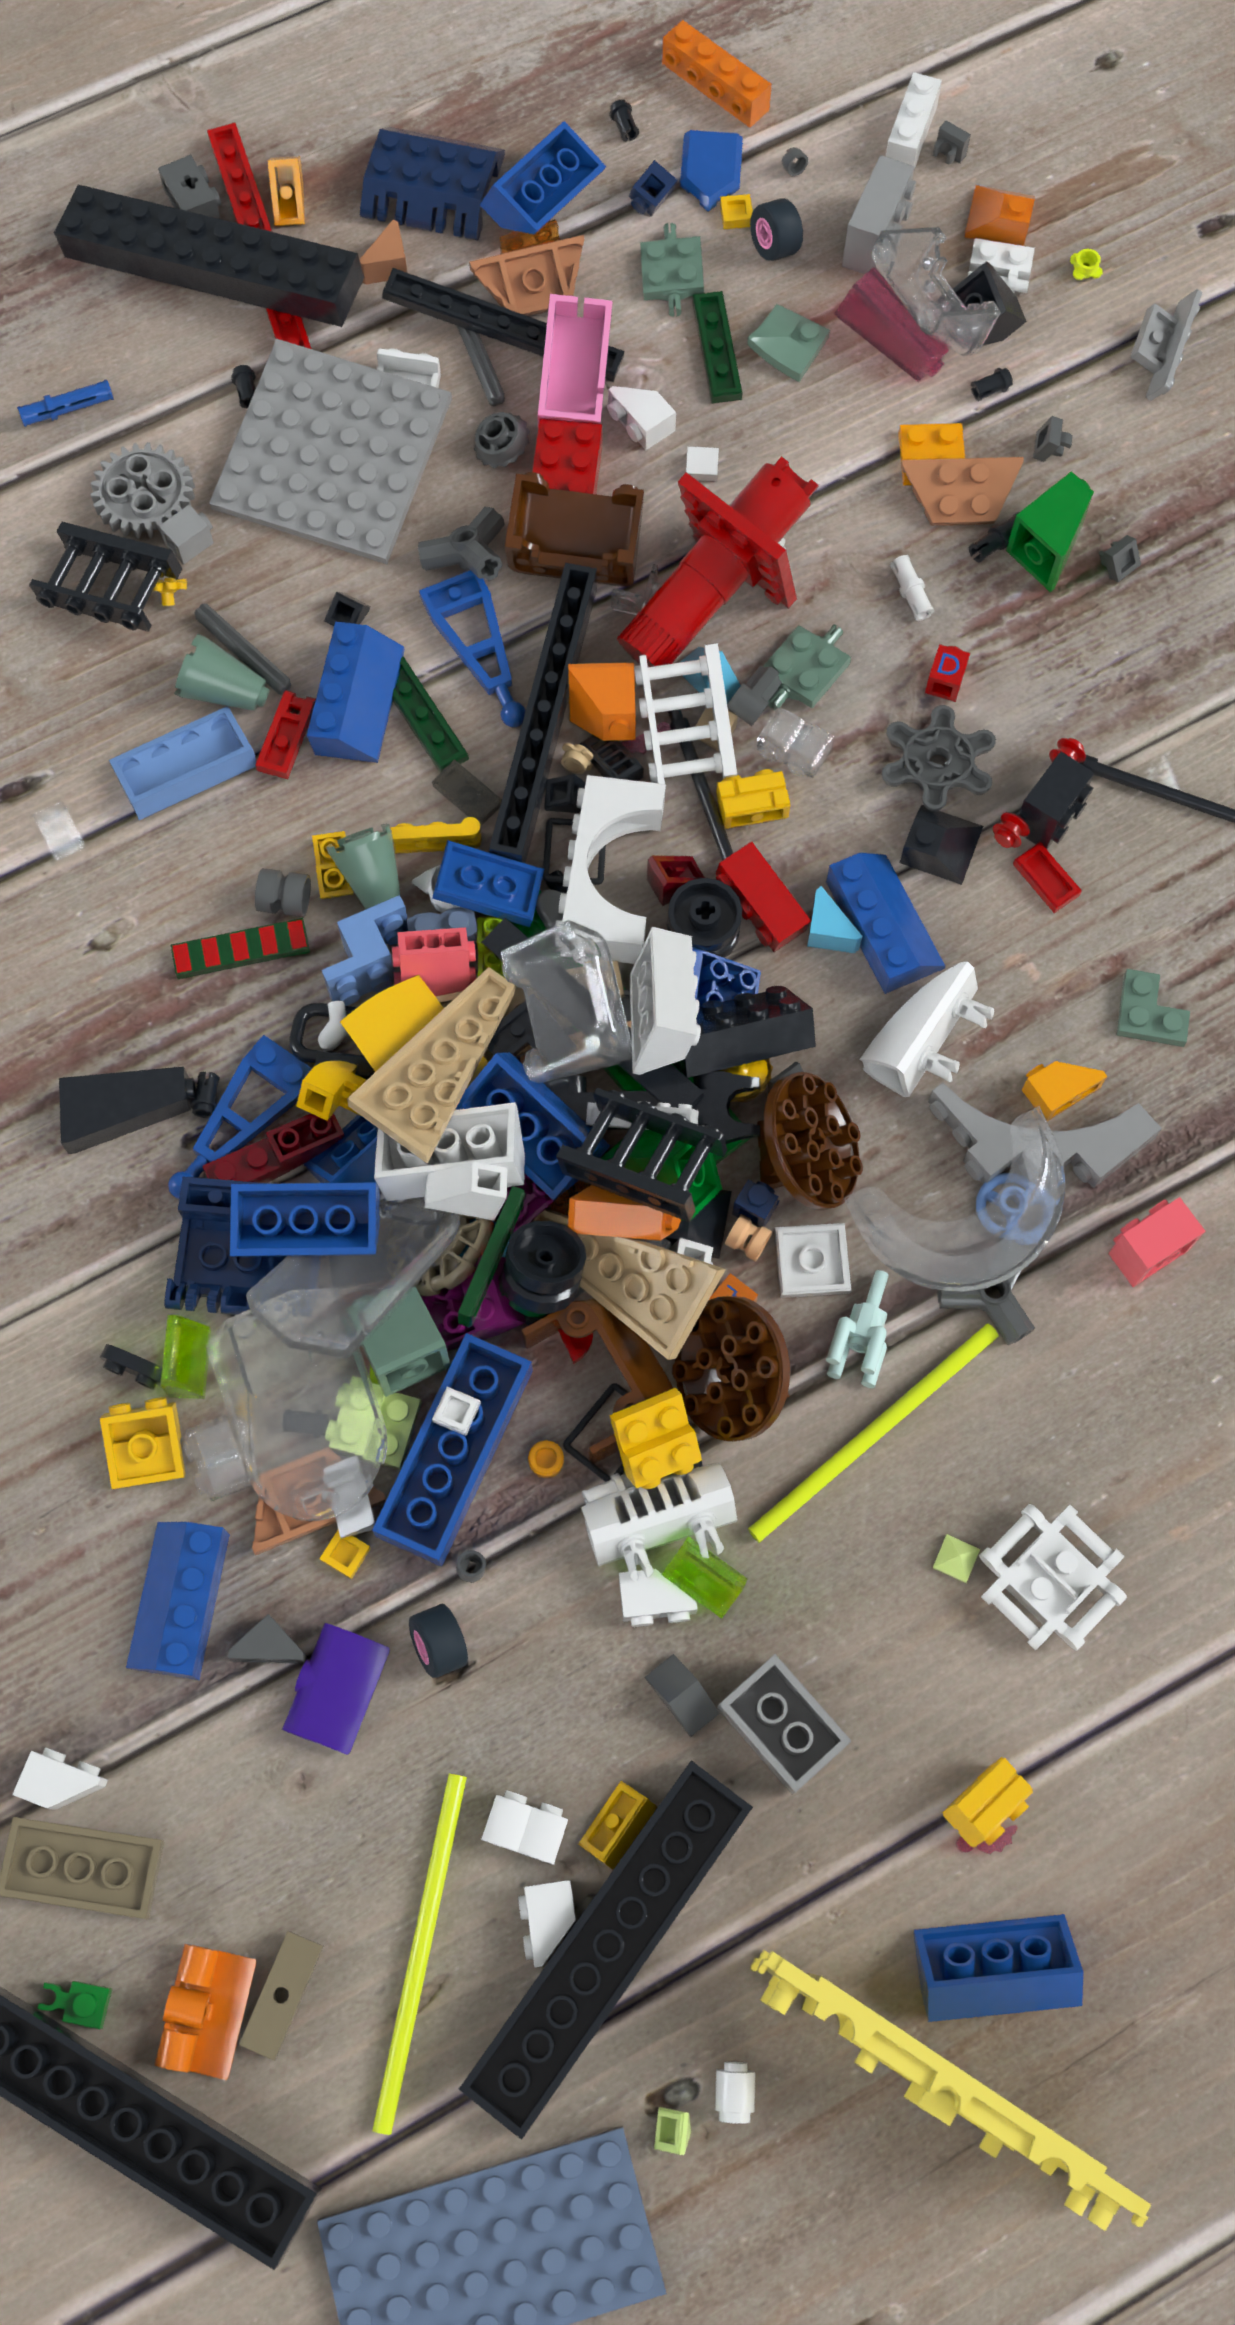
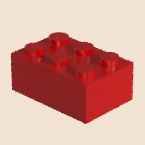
[532,418,602,494]

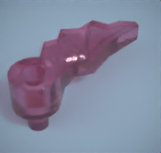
[621,722,671,755]
[956,1824,1018,1854]

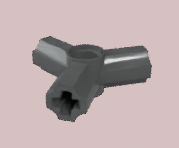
[418,507,505,581]
[937,1240,1035,1346]

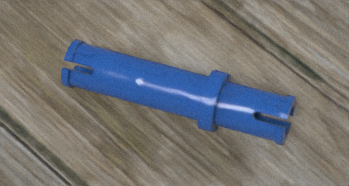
[17,379,114,427]

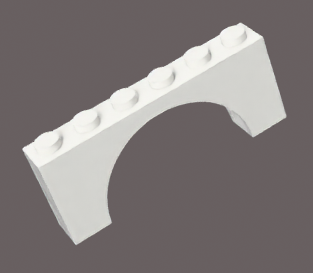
[554,775,666,964]

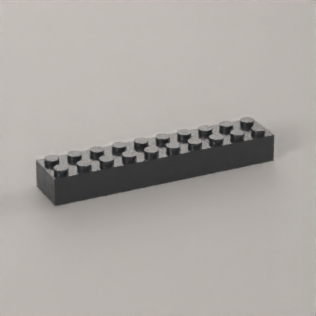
[54,184,364,327]
[459,1760,753,2140]
[0,1986,323,2270]

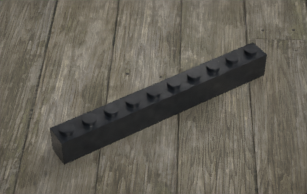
[489,562,597,863]

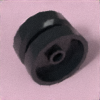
[667,878,743,958]
[501,1221,587,1314]

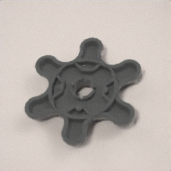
[882,705,996,812]

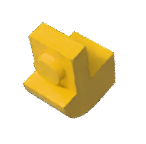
[296,1060,366,1121]

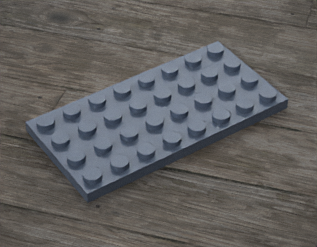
[317,2126,667,2325]

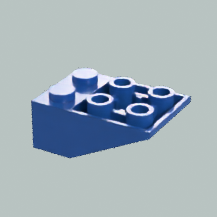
[692,947,761,1007]

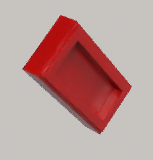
[1013,842,1082,913]

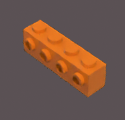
[662,20,772,128]

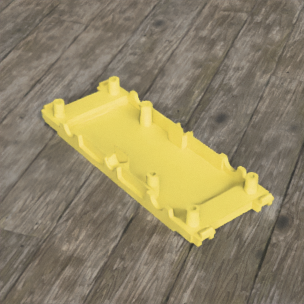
[750,1950,1151,2231]

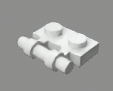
[968,238,1035,294]

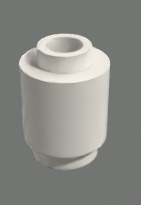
[715,2062,755,2123]

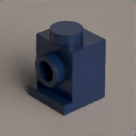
[628,160,678,216]
[732,1179,780,1227]

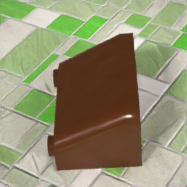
[505,472,644,587]

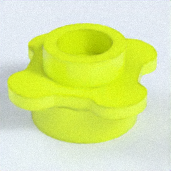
[1070,249,1103,280]

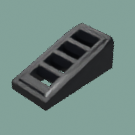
[579,735,644,781]

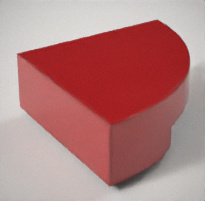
[558,1329,593,1364]

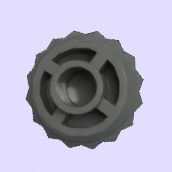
[474,412,530,468]

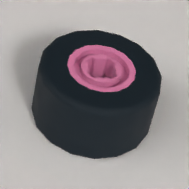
[750,198,803,261]
[409,1604,468,1678]

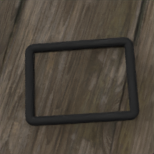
[543,818,606,885]
[563,1383,629,1482]

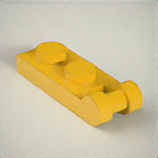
[391,817,482,854]

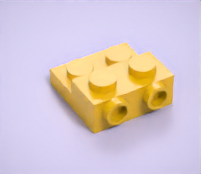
[610,1388,702,1489]
[100,1397,186,1489]

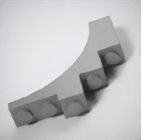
[928,1083,1162,1188]

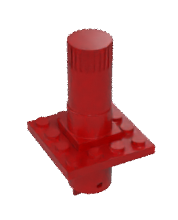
[617,456,819,667]

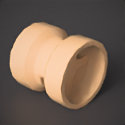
[725,1214,772,1262]

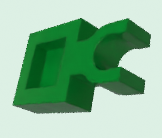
[38,1981,113,2029]

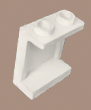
[377,349,441,388]

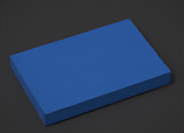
[432,840,544,927]

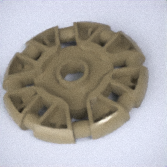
[386,1197,494,1296]

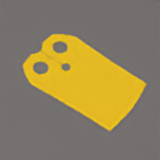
[340,975,488,1110]

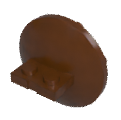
[757,1072,863,1210]
[672,1296,790,1442]

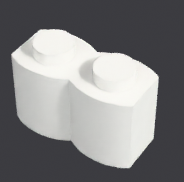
[481,1790,568,1865]

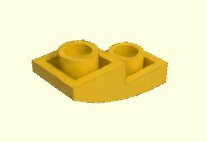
[312,831,354,899]

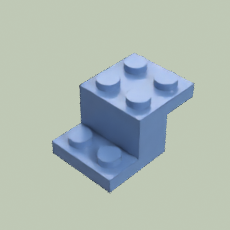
[322,895,408,1006]

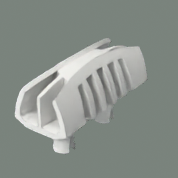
[581,1463,737,1581]

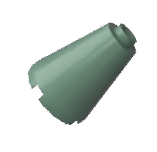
[174,634,270,711]
[326,824,401,909]

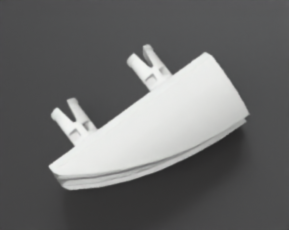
[860,962,994,1097]

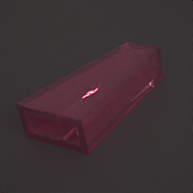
[835,267,949,382]

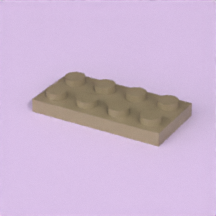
[0,1817,164,1919]

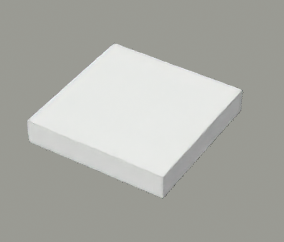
[774,1223,851,1298]

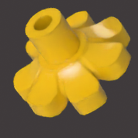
[153,577,187,606]

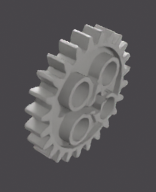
[91,442,195,539]

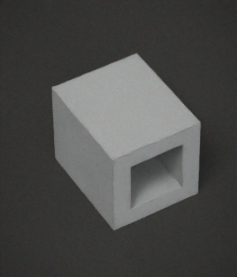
[159,505,214,565]

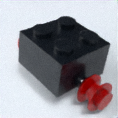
[992,738,1094,849]

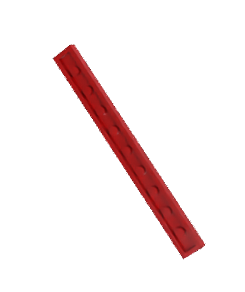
[207,122,312,349]

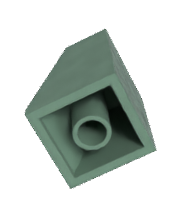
[347,1282,451,1397]

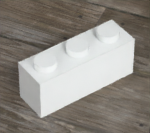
[886,72,942,169]

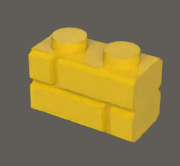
[716,769,790,829]
[942,1757,1033,1848]

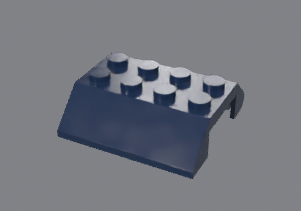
[360,127,505,241]
[164,1176,321,1321]

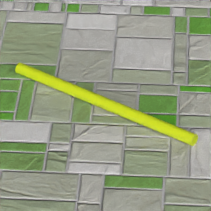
[748,1323,999,1543]
[372,1774,467,2135]

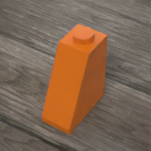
[568,1185,681,1241]

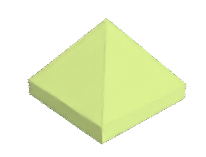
[933,1534,980,1583]
[654,2107,691,2155]

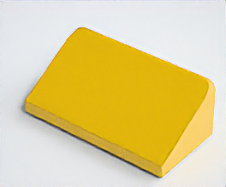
[578,1781,657,1870]

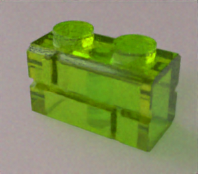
[661,1536,748,1619]

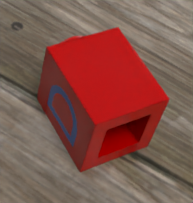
[925,644,971,702]

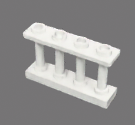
[634,643,737,784]

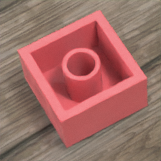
[1108,1197,1206,1287]

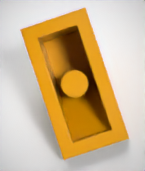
[268,156,305,226]
[1022,1061,1107,1123]

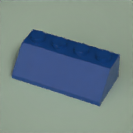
[479,121,607,235]
[307,622,405,763]
[826,853,946,994]
[456,1052,610,1201]
[303,1115,379,1187]
[230,1182,380,1257]
[126,1522,230,1680]
[914,1914,1084,2022]

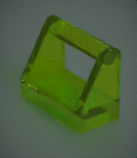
[160,1315,211,1399]

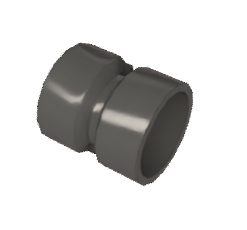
[255,868,311,918]

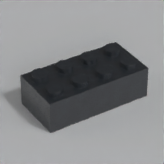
[672,986,816,1078]

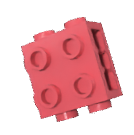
[392,927,476,996]

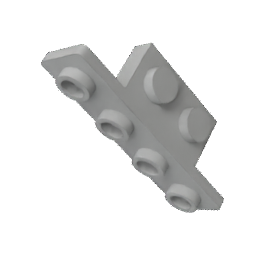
[1130,289,1202,401]

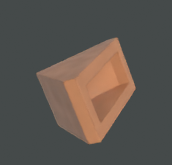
[359,219,407,284]

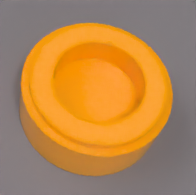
[528,1440,564,1478]

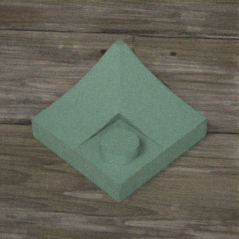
[747,304,830,382]

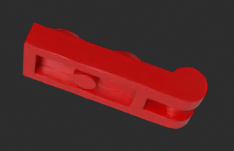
[255,690,316,779]

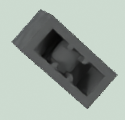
[158,154,221,219]

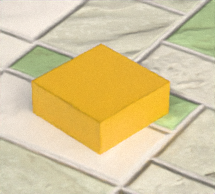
[720,194,753,230]
[319,1530,371,1580]

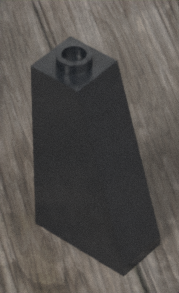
[59,1066,196,1154]

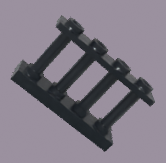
[29,521,182,632]
[556,1088,727,1222]

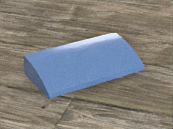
[109,706,257,820]

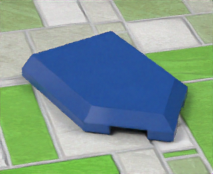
[680,130,743,212]

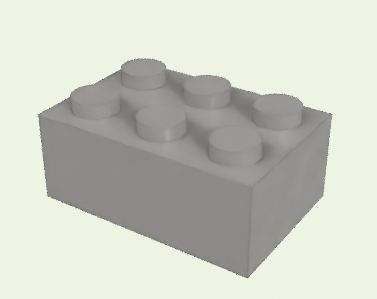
[842,155,917,278]
[717,1654,851,1795]

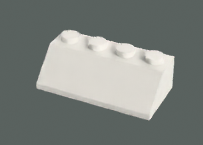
[630,927,701,1075]
[374,1103,525,1201]

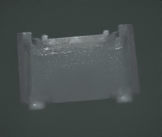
[872,227,1001,356]
[501,920,632,1083]

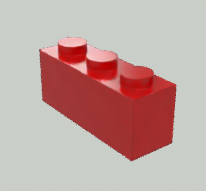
[715,841,811,953]

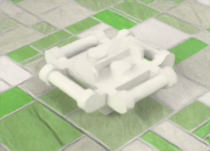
[979,1504,1127,1651]

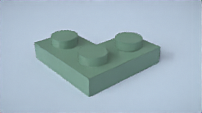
[1116,969,1190,1047]

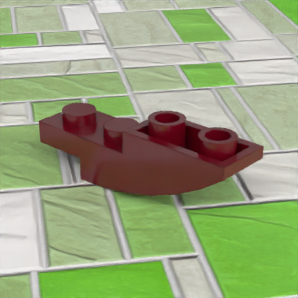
[203,1113,344,1183]

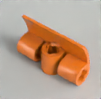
[154,1944,257,2080]

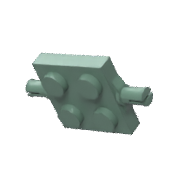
[640,222,705,317]
[763,624,851,711]

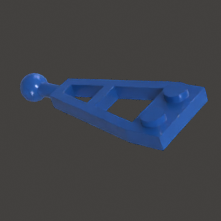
[419,570,526,727]
[168,1035,312,1199]

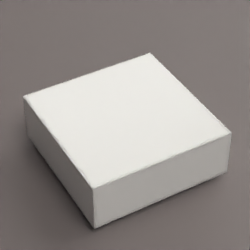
[686,447,719,481]
[432,1387,481,1436]

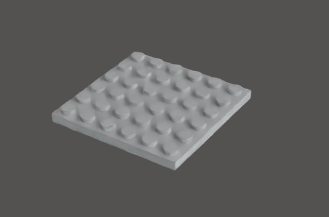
[209,339,452,564]

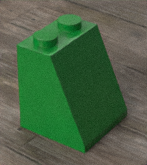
[1006,471,1094,592]
[601,1130,722,1221]

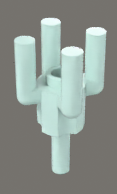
[826,1270,889,1388]

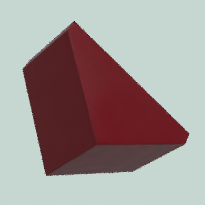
[647,855,705,907]

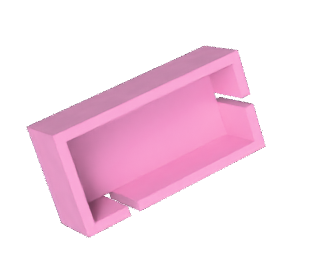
[538,294,612,427]

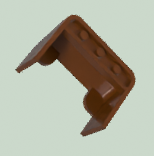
[522,1298,673,1464]

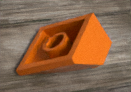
[964,185,1035,246]
[568,662,636,741]

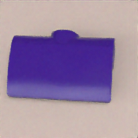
[282,1623,390,1755]

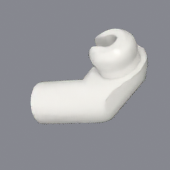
[318,1001,348,1051]

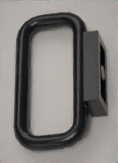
[289,1003,375,1080]

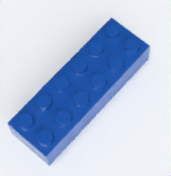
[372,1333,533,1567]

